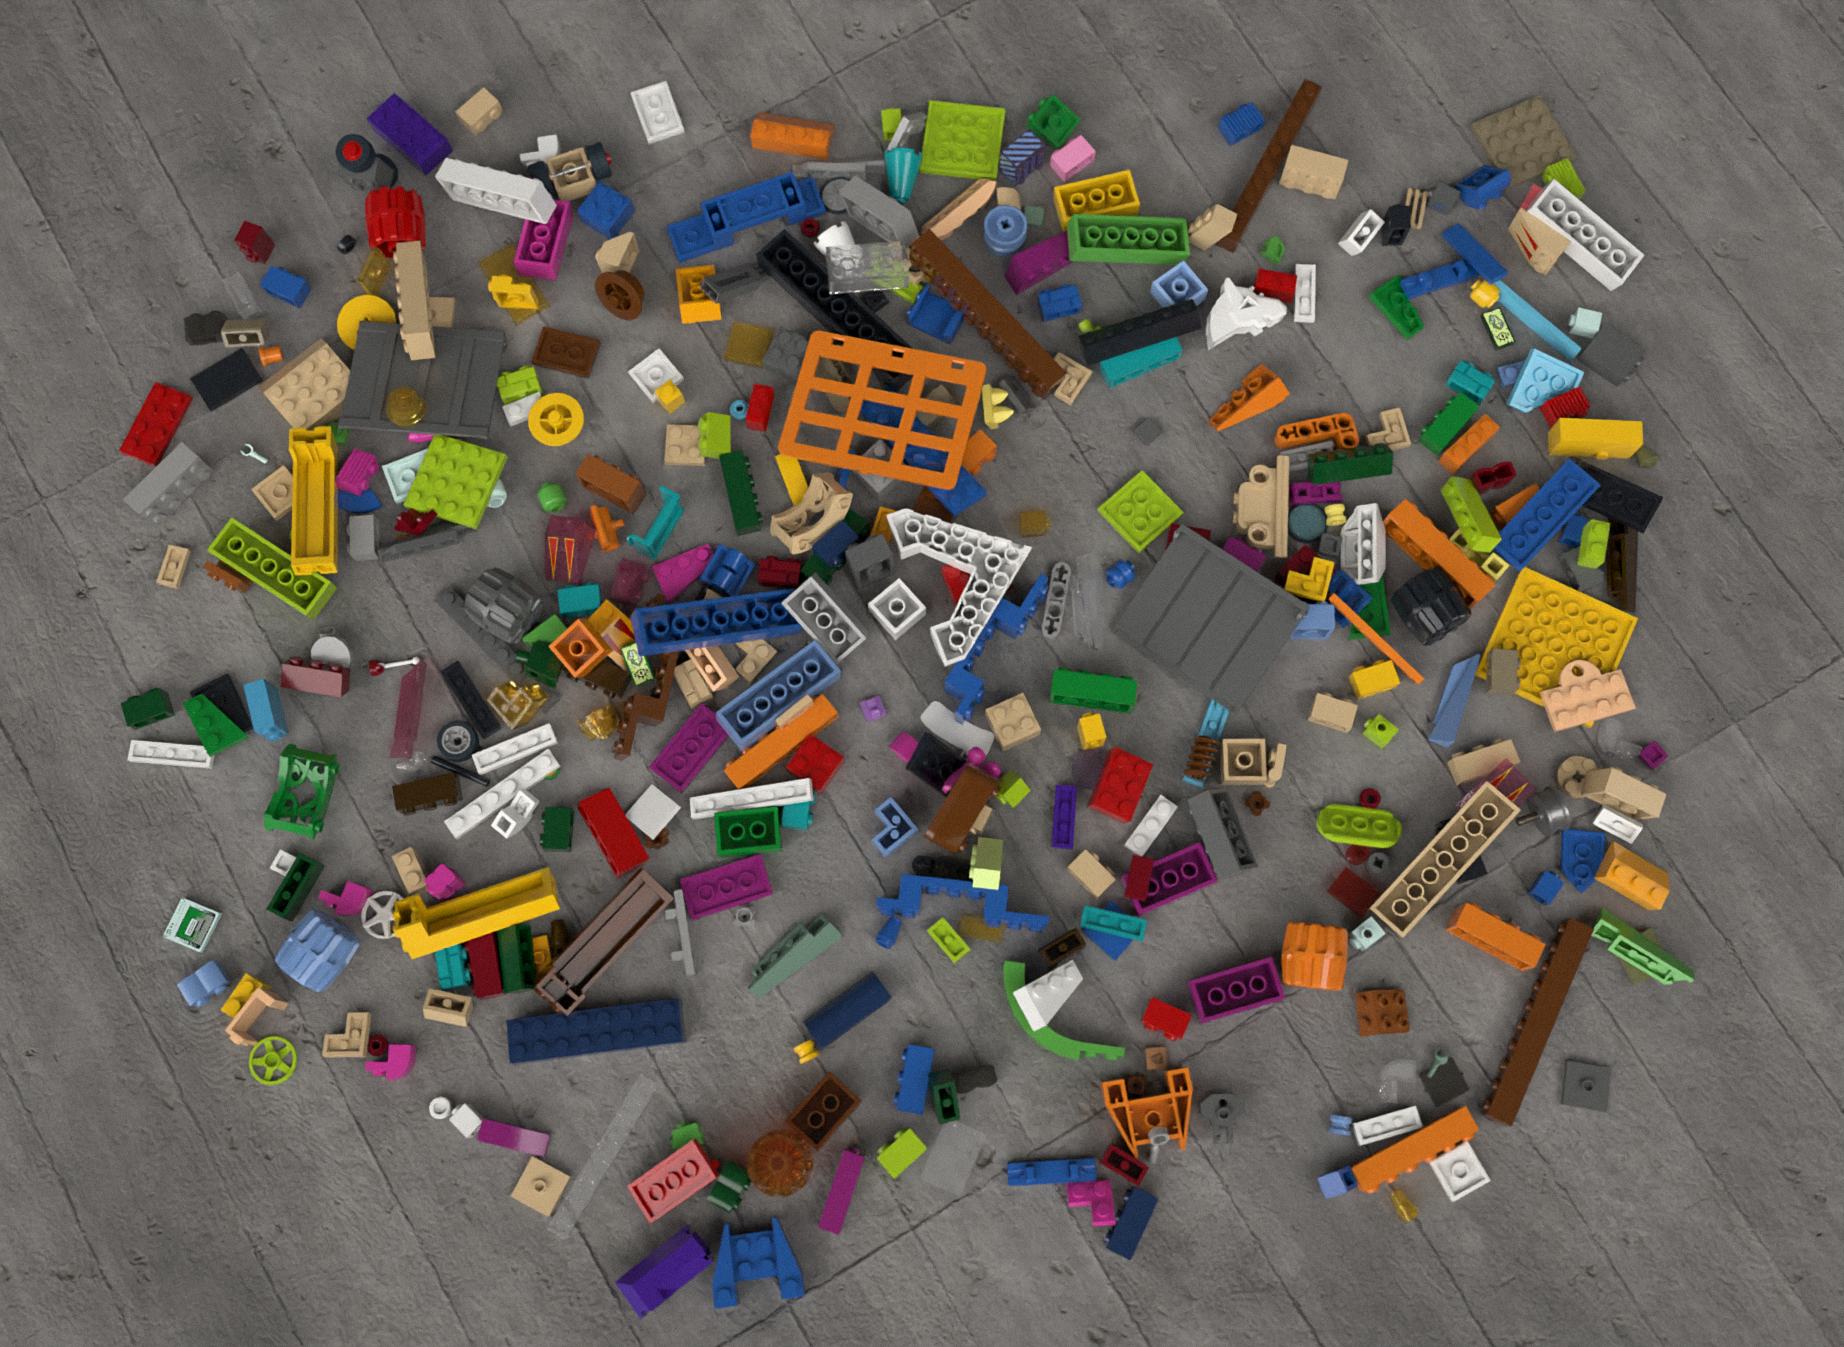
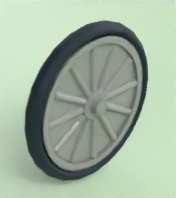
[820,177,851,214]

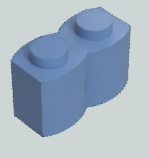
[177,960,232,1007]

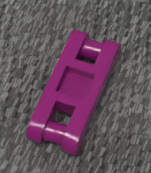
[1289,482,1343,506]

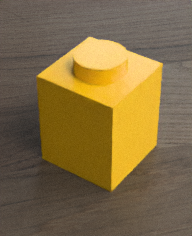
[654,379,685,414]

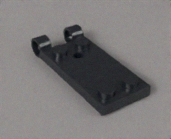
[1568,456,1664,534]

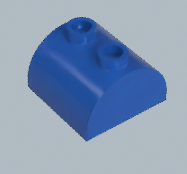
[1454,165,1511,209]

